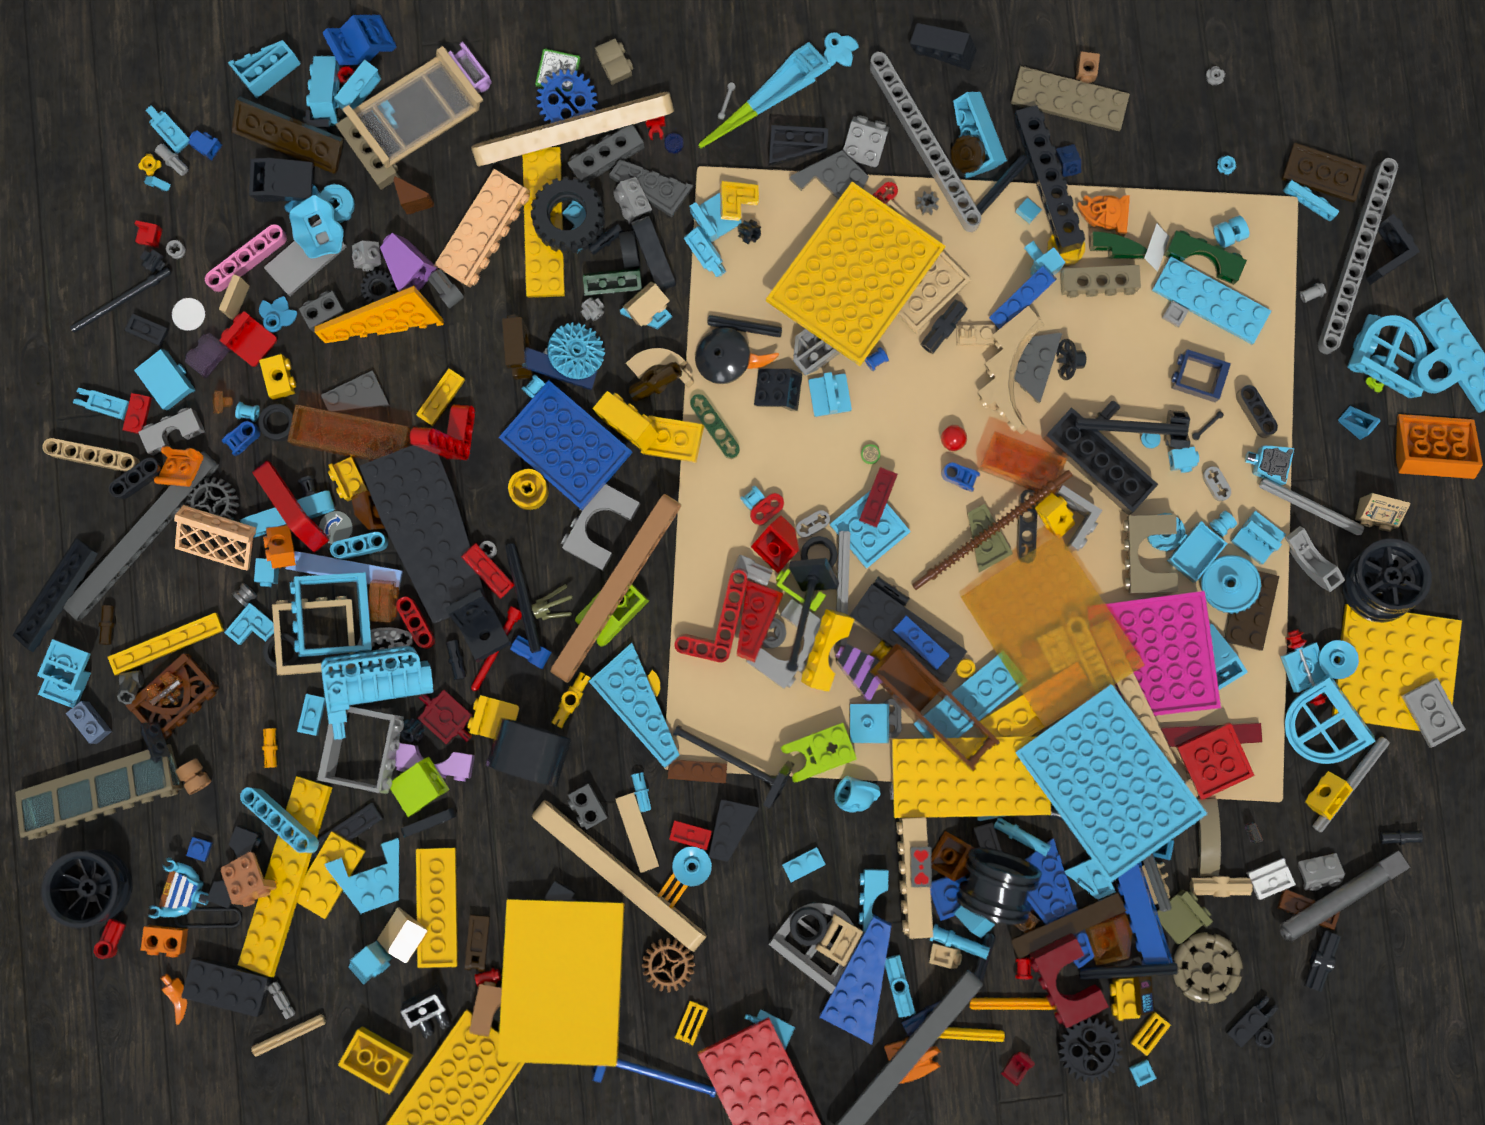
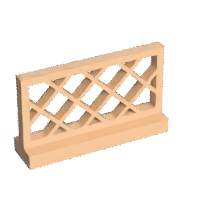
[175,505,256,571]

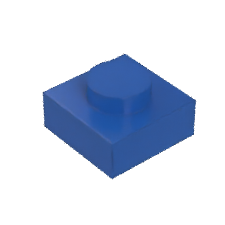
[186,837,213,862]

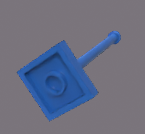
[592,1058,716,1098]

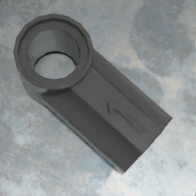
[428,269,464,309]
[117,671,144,705]

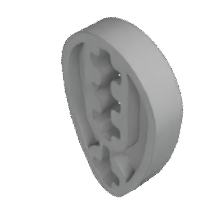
[358,627,414,665]

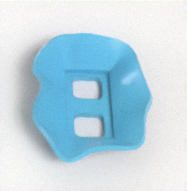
[289,195,344,259]

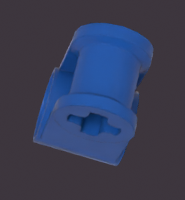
[222,421,261,456]
[941,463,980,492]

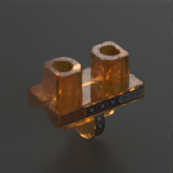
[145,671,182,705]

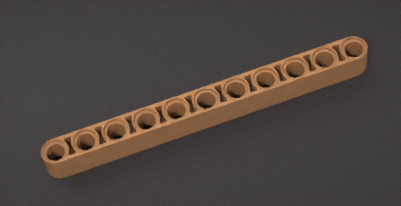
[550,494,681,683]

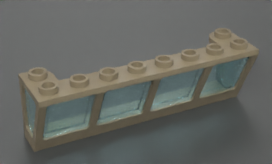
[15,744,184,840]

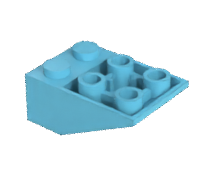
[1210,624,1248,690]

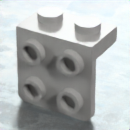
[843,115,890,167]

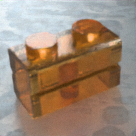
[369,579,399,622]

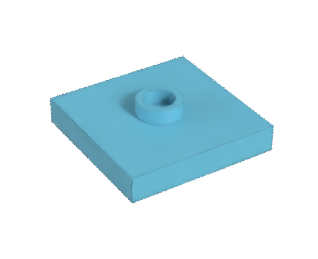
[850,704,889,743]

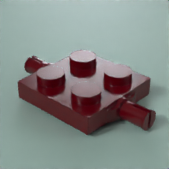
[418,690,473,744]

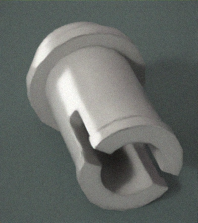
[1300,283,1326,303]

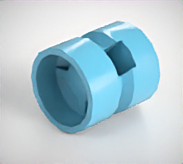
[1213,215,1250,248]

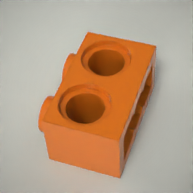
[141,925,188,957]

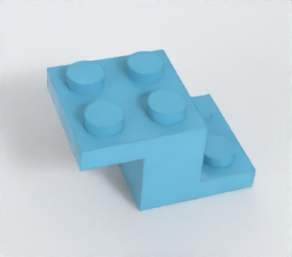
[37,639,91,708]

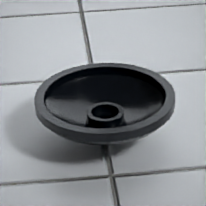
[695,327,750,384]

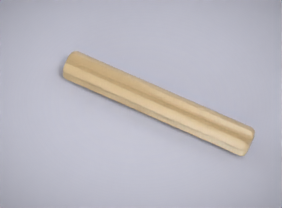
[251,1014,326,1056]

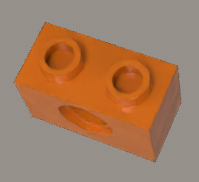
[263,525,296,569]

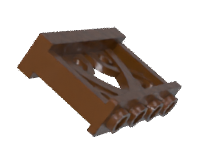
[125,653,219,740]

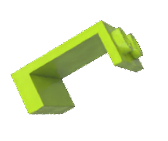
[776,569,826,612]

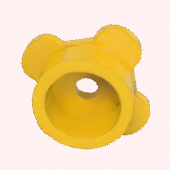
[138,154,161,176]

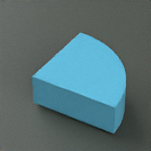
[144,176,170,191]

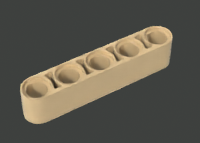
[43,438,140,472]

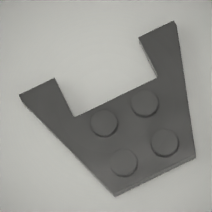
[789,151,869,200]

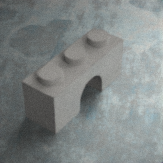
[138,408,205,455]

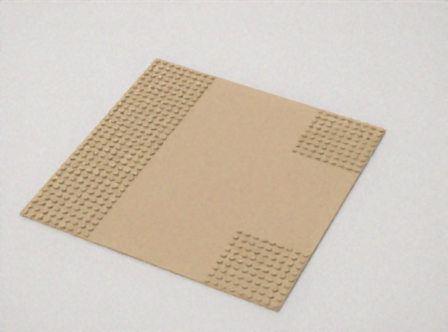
[665,166,1298,802]

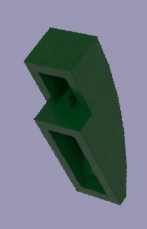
[1090,231,1147,259]

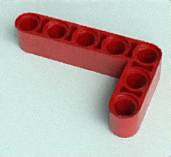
[410,405,475,460]
[252,460,330,552]
[674,568,748,663]

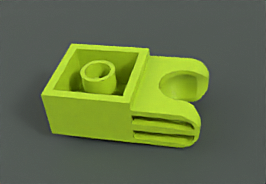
[575,584,649,647]
[781,723,857,782]

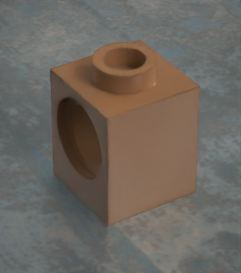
[1075,52,1100,83]

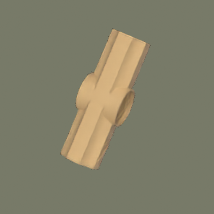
[1190,876,1252,897]

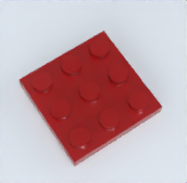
[1176,722,1255,800]

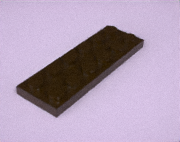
[232,97,343,174]

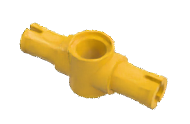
[551,672,591,728]

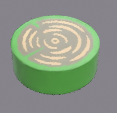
[861,445,880,464]

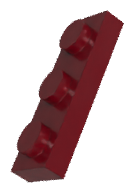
[859,467,898,528]

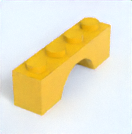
[801,609,854,692]

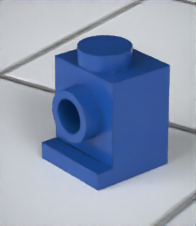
[188,130,222,160]

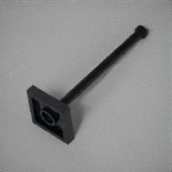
[786,558,839,672]
[673,725,795,809]

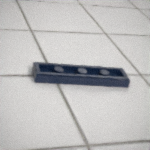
[523,347,597,390]

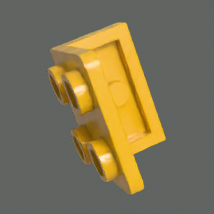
[468,695,519,739]

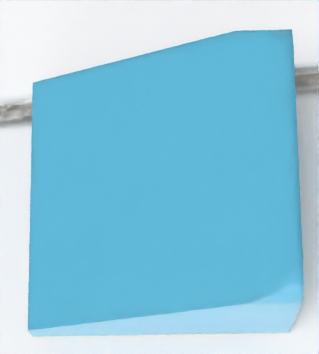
[1016,198,1042,224]

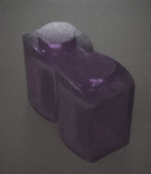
[184,333,230,378]

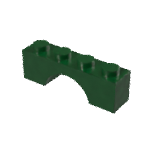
[1164,230,1247,285]

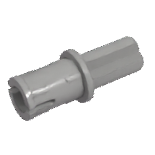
[155,144,188,176]

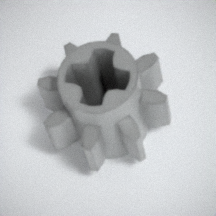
[581,297,604,321]

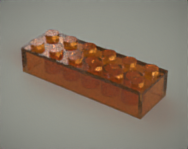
[287,405,411,461]

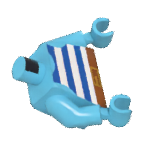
[148,858,209,918]

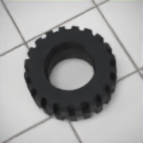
[531,176,605,254]

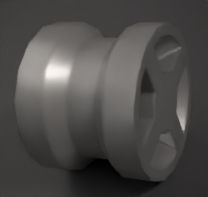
[232,583,257,607]

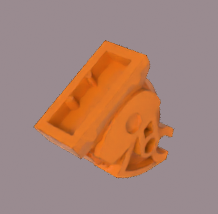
[1077,195,1130,237]

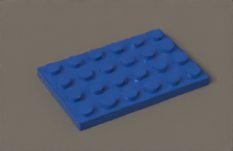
[499,380,633,510]

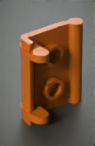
[154,446,203,487]

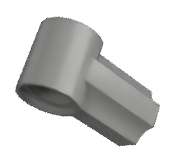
[732,555,773,586]

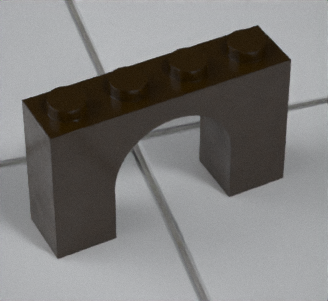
[502,315,533,380]

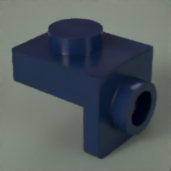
[1056,144,1081,177]

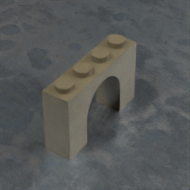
[1124,515,1178,593]

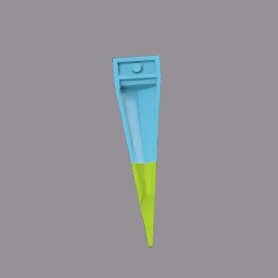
[699,42,830,148]

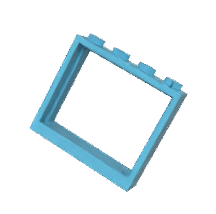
[290,572,372,657]

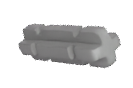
[268,982,295,1019]

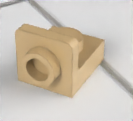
[929,944,962,969]

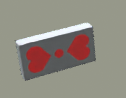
[911,847,932,887]

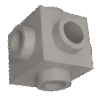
[352,240,381,271]

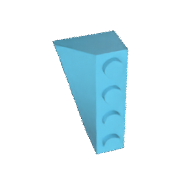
[953,92,1007,178]

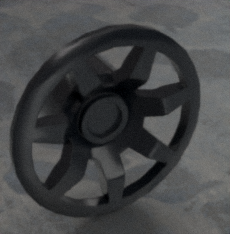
[1056,339,1087,380]

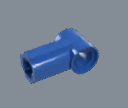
[510,635,552,669]

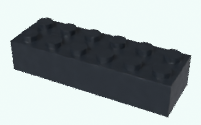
[1043,407,1159,516]
[849,584,967,684]

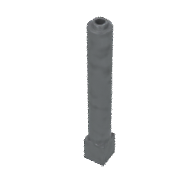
[1280,851,1410,941]

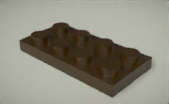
[1282,143,1366,203]
[1224,571,1280,651]

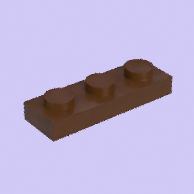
[668,760,727,783]
[1277,889,1340,930]

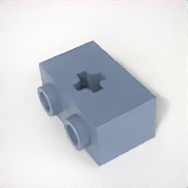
[66,701,112,744]

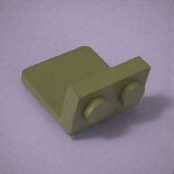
[1157,890,1213,944]

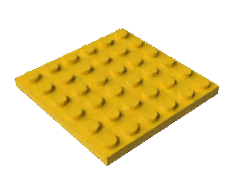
[1332,604,1462,731]

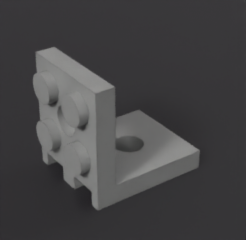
[1054,485,1102,553]

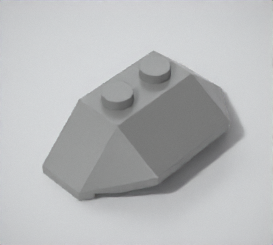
[793,329,840,375]

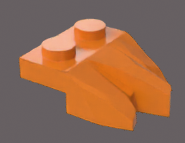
[884,1037,941,1084]

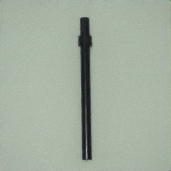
[70,267,172,333]

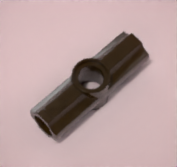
[629,362,682,402]

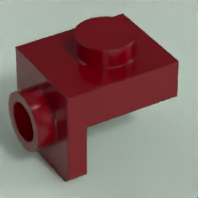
[1001,1051,1035,1086]

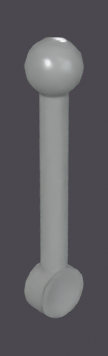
[718,83,735,119]

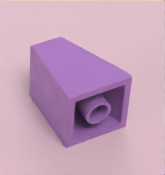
[380,233,438,292]

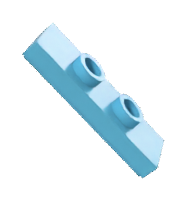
[1283,180,1339,221]

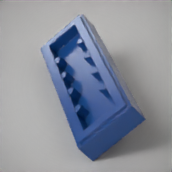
[893,616,950,670]

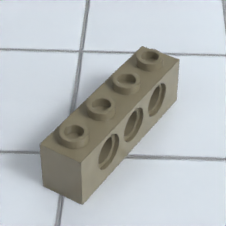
[335,117,400,190]
[1060,265,1141,298]

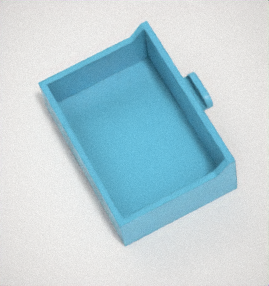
[334,60,381,110]
[134,349,195,410]
[1167,521,1228,583]

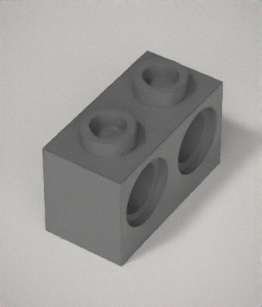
[299,291,346,332]
[567,784,608,829]

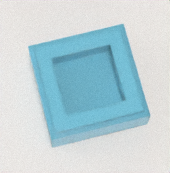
[1129,1059,1156,1087]

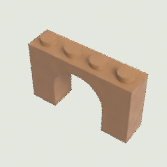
[469,982,502,1037]

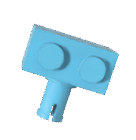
[1024,241,1066,276]

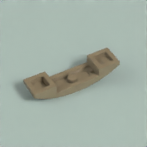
[1197,798,1221,877]

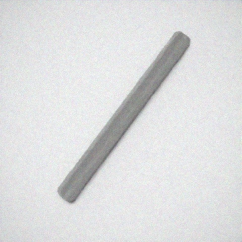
[1259,478,1364,535]
[835,531,850,646]
[1313,737,1390,832]

